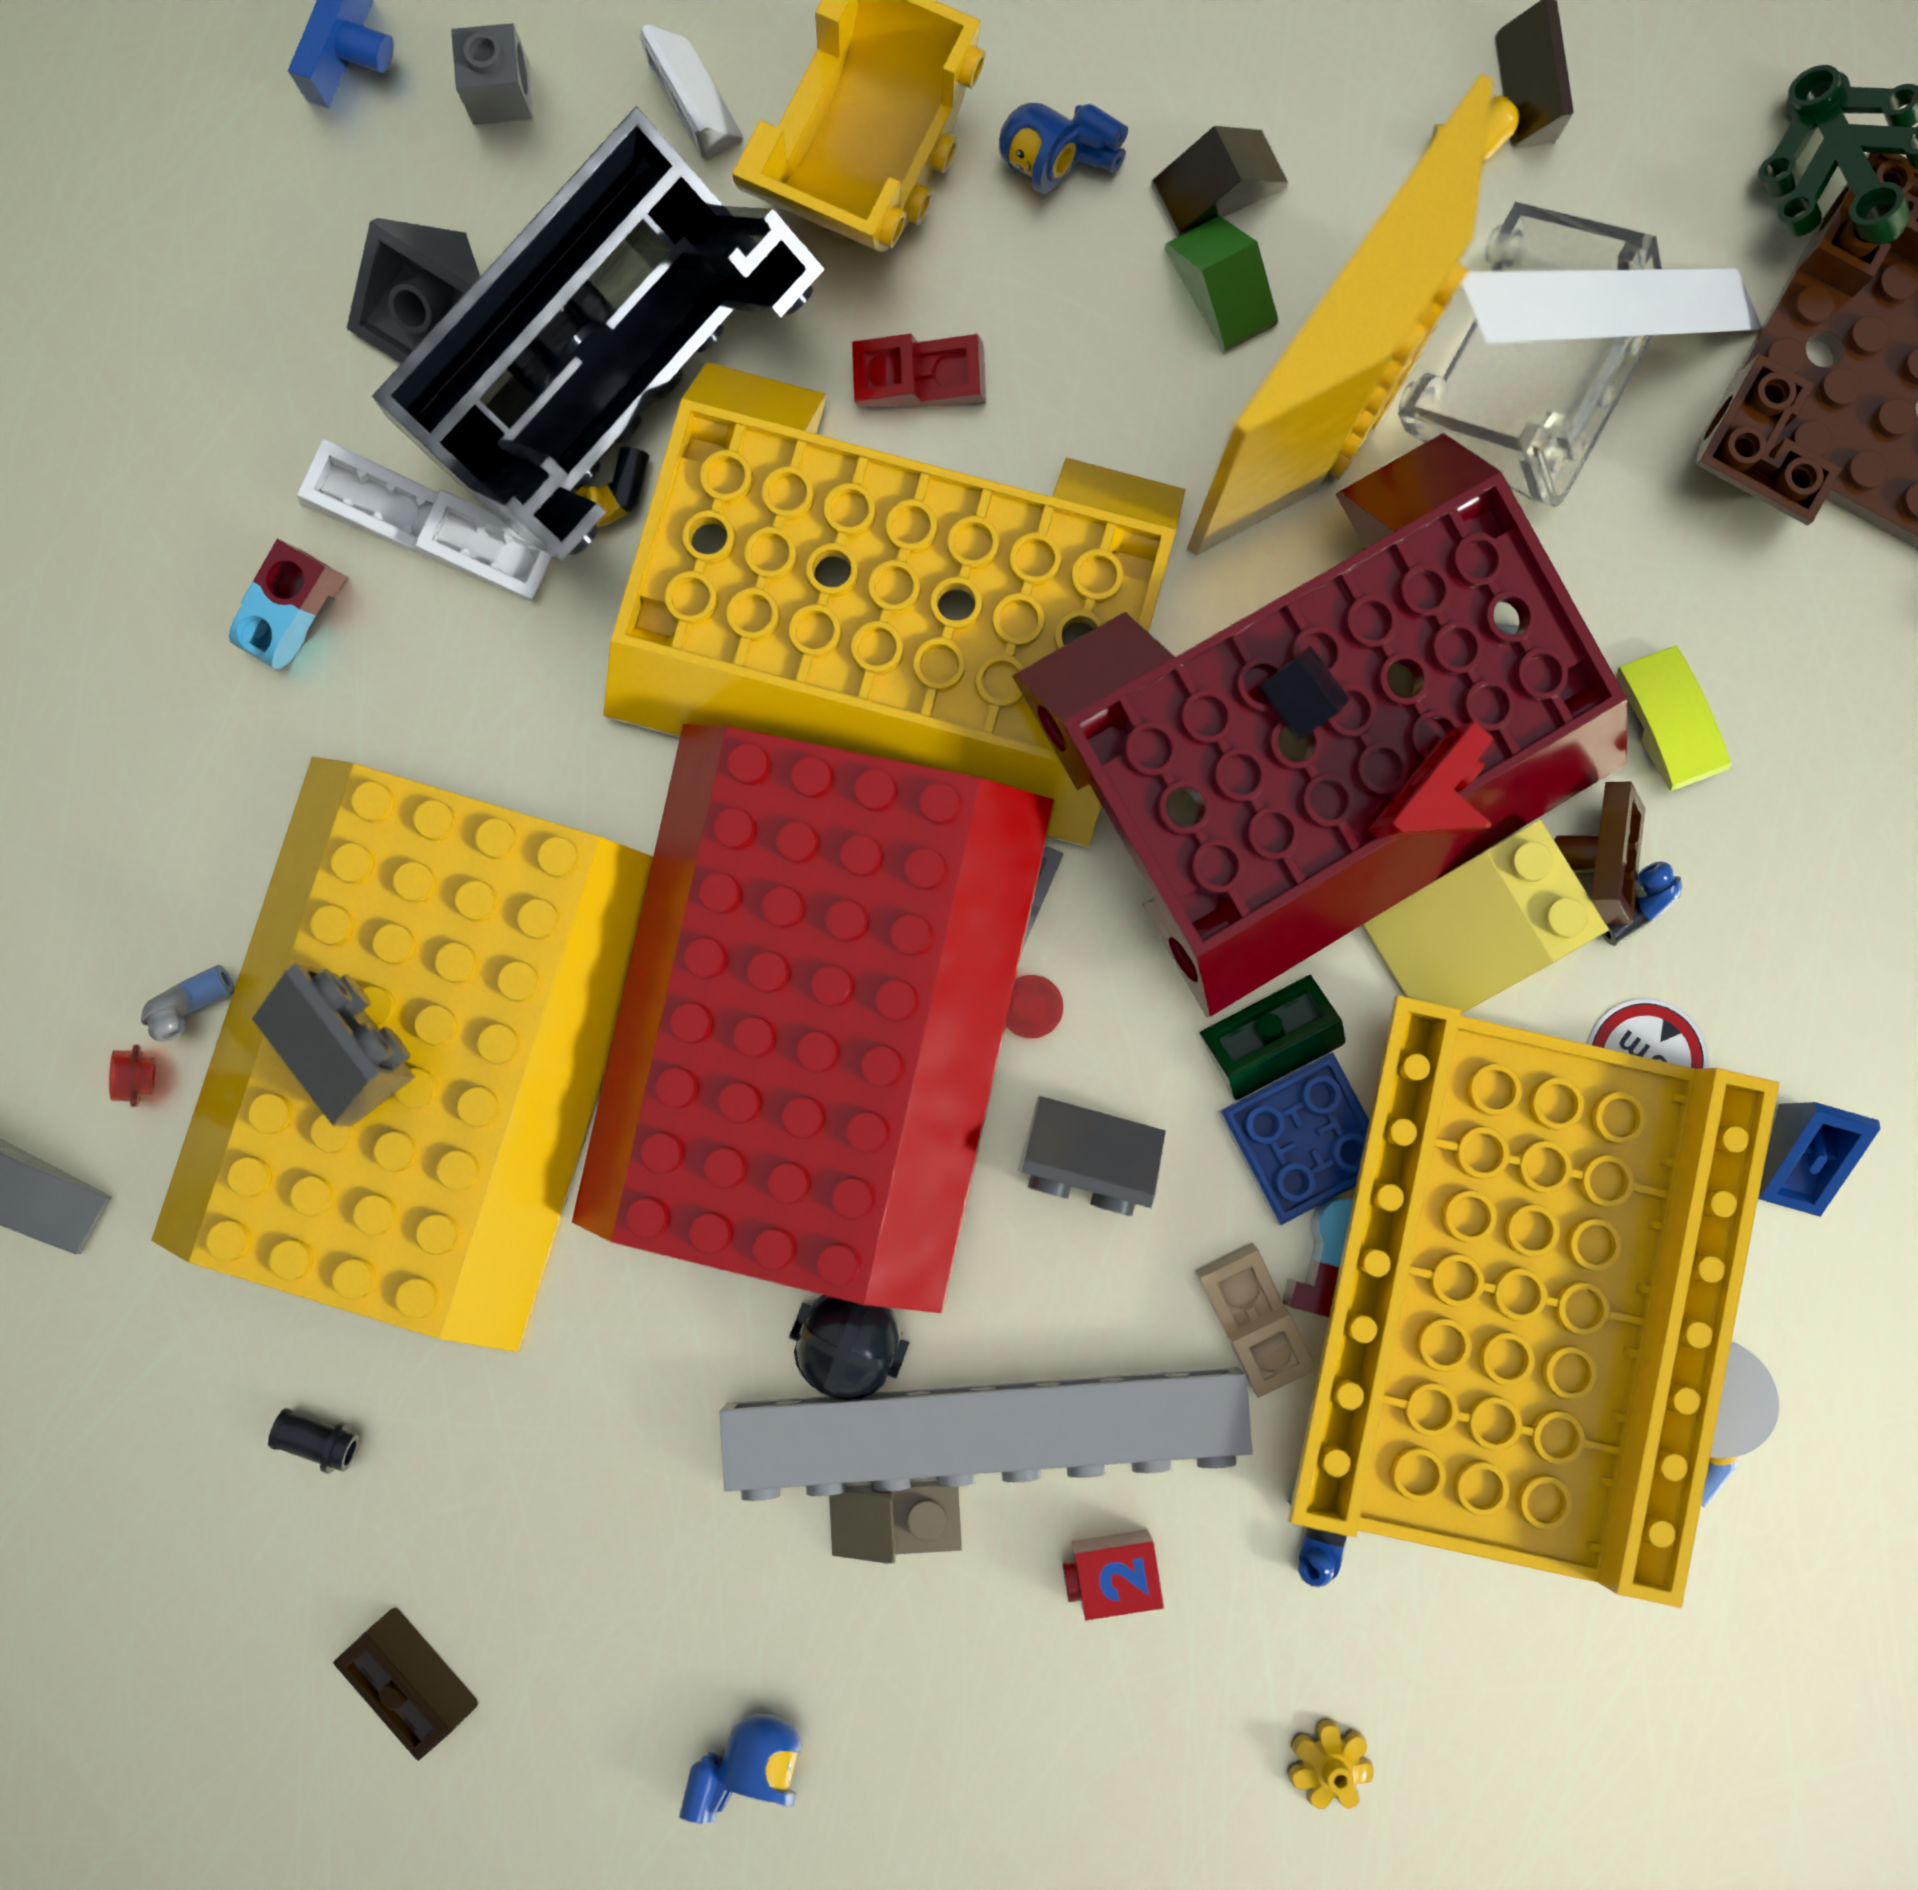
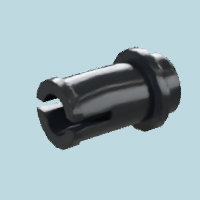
[268,1408,360,1474]

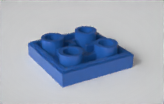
[1218,1052,1369,1225]

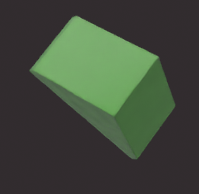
[1165,216,1279,352]

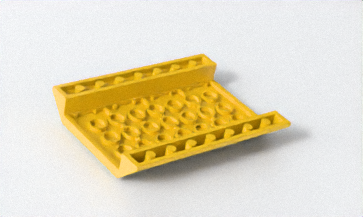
[151,756,653,1352]
[1288,995,1780,1608]

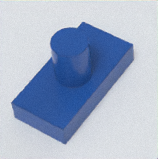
[288,0,394,109]

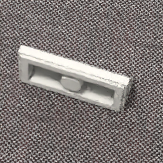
[639,24,743,161]

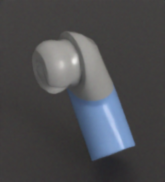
[141,964,234,1042]

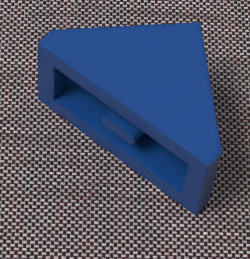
[1758,1102,1881,1217]

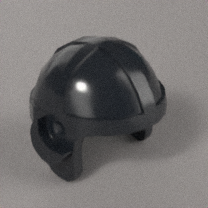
[789,1295,910,1400]

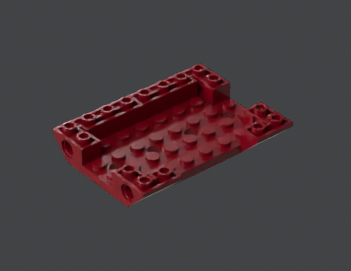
[1012,433,1627,1017]

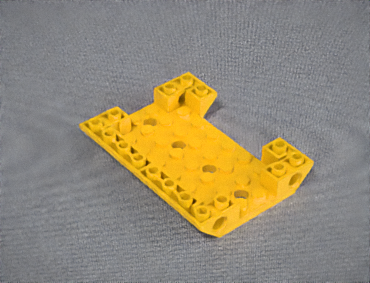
[603,362,1186,848]

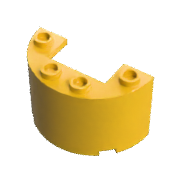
[732,0,986,252]

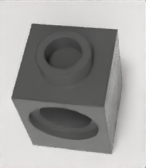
[451,23,533,124]

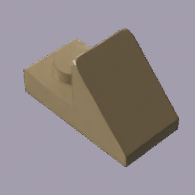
[829,1481,962,1564]

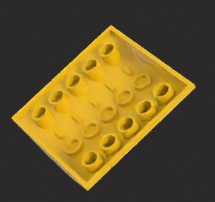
[1187,72,1494,556]

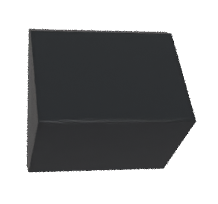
[1257,646,1350,740]

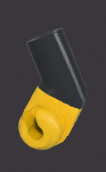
[576,447,650,527]

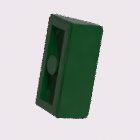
[1199,974,1346,1100]

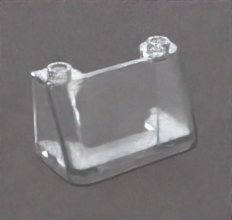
[1398,202,1662,507]

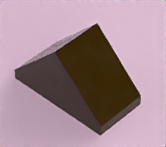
[1151,126,1289,237]

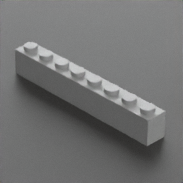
[719,1367,1253,1501]

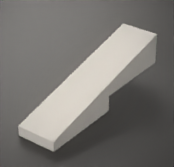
[297,439,553,602]

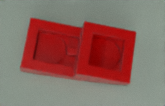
[852,333,986,408]

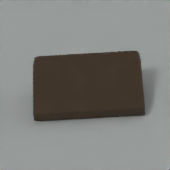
[1495,0,1574,148]
[333,1608,478,1761]

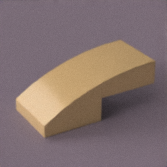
[1196,1243,1316,1398]

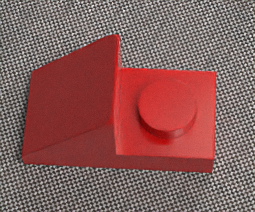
[1368,721,1494,839]

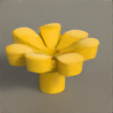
[1288,1719,1374,1809]

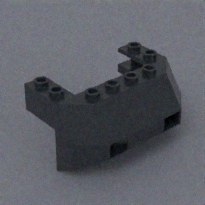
[372,105,824,561]

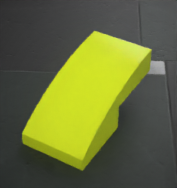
[1616,645,1731,791]

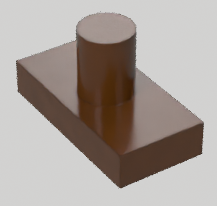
[1554,781,1645,925]

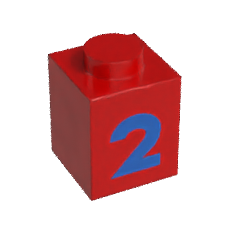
[1062,1529,1164,1621]

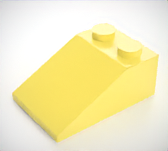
[1361,819,1609,1014]

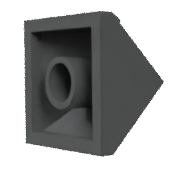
[346,218,480,363]

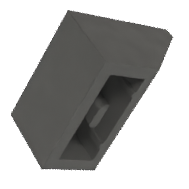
[252,963,415,1126]
[1018,1096,1166,1217]

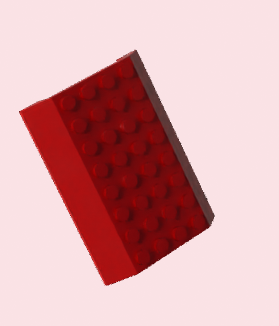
[572,724,1055,1313]

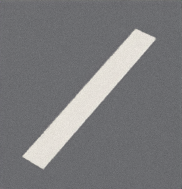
[1461,268,1762,344]

